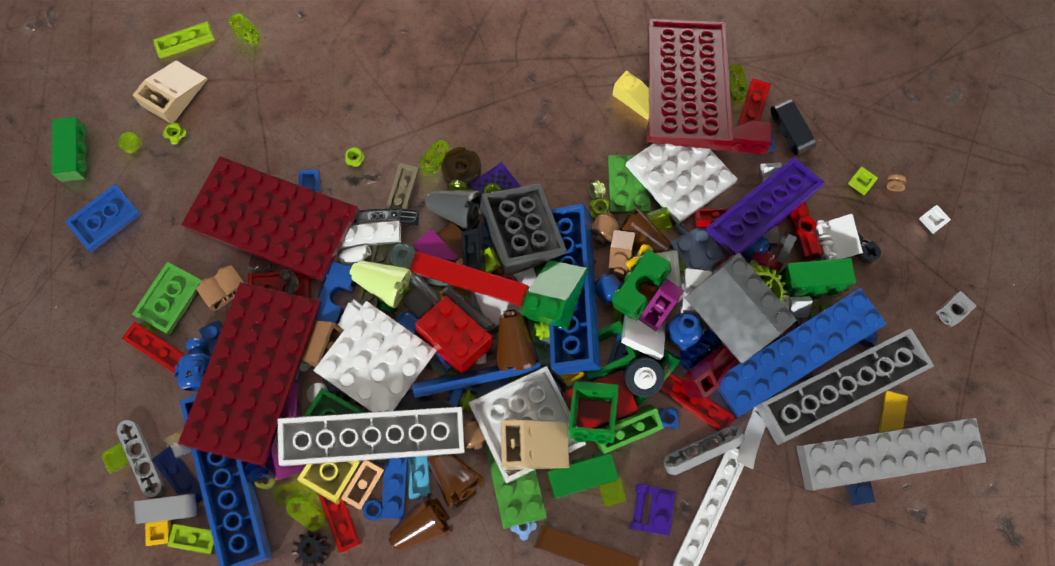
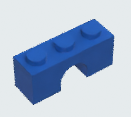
[316,262,357,327]

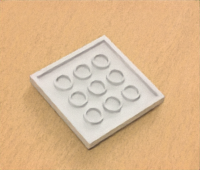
[626,144,738,224]
[314,301,436,413]
[469,366,586,483]

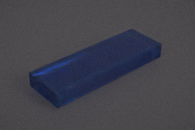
[152,445,204,507]

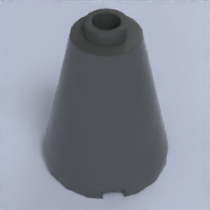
[425,190,482,230]

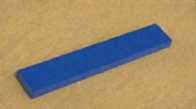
[411,361,541,397]

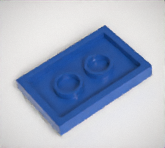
[65,184,141,253]

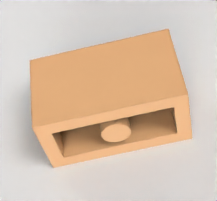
[341,460,384,510]

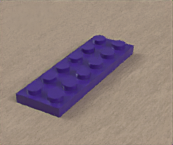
[706,157,824,255]

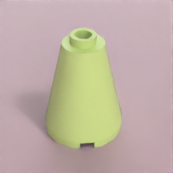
[350,260,411,308]

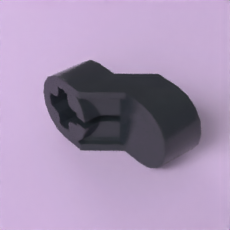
[854,233,881,264]

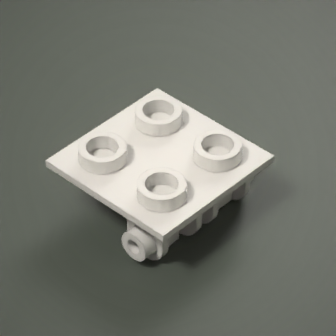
[815,214,863,261]

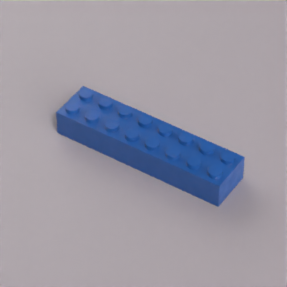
[546,203,601,375]
[717,288,887,418]
[180,395,273,566]

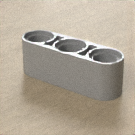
[134,493,197,524]

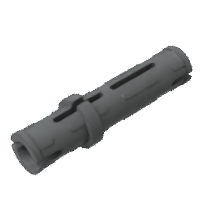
[442,285,495,333]

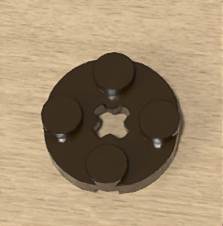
[441,147,481,188]

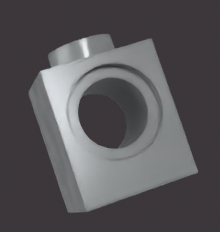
[936,291,977,327]

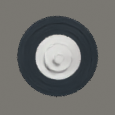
[624,357,664,397]

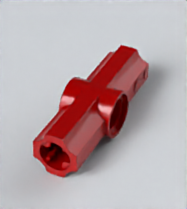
[790,201,823,261]

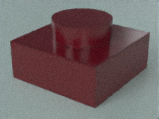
[752,251,783,271]

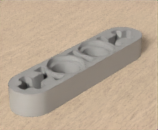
[117,420,165,498]
[663,426,744,475]

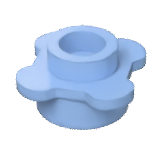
[510,522,537,540]

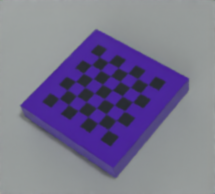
[469,162,521,194]

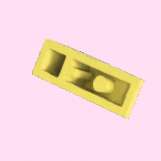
[613,70,649,120]

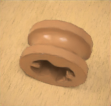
[886,174,907,191]

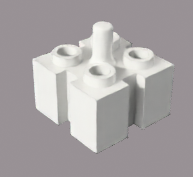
[677,268,712,322]

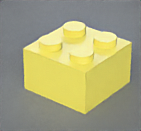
[297,461,361,504]

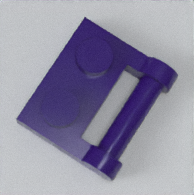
[630,484,675,536]

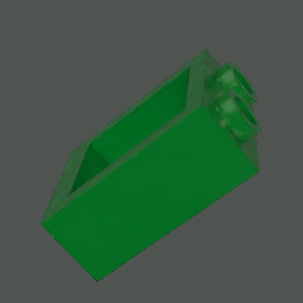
[586,320,641,382]
[568,381,618,444]

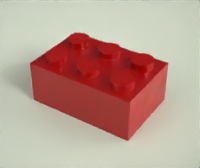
[415,296,492,375]

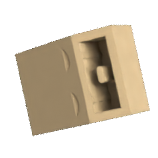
[132,60,207,124]
[501,420,569,470]

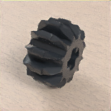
[292,530,331,566]

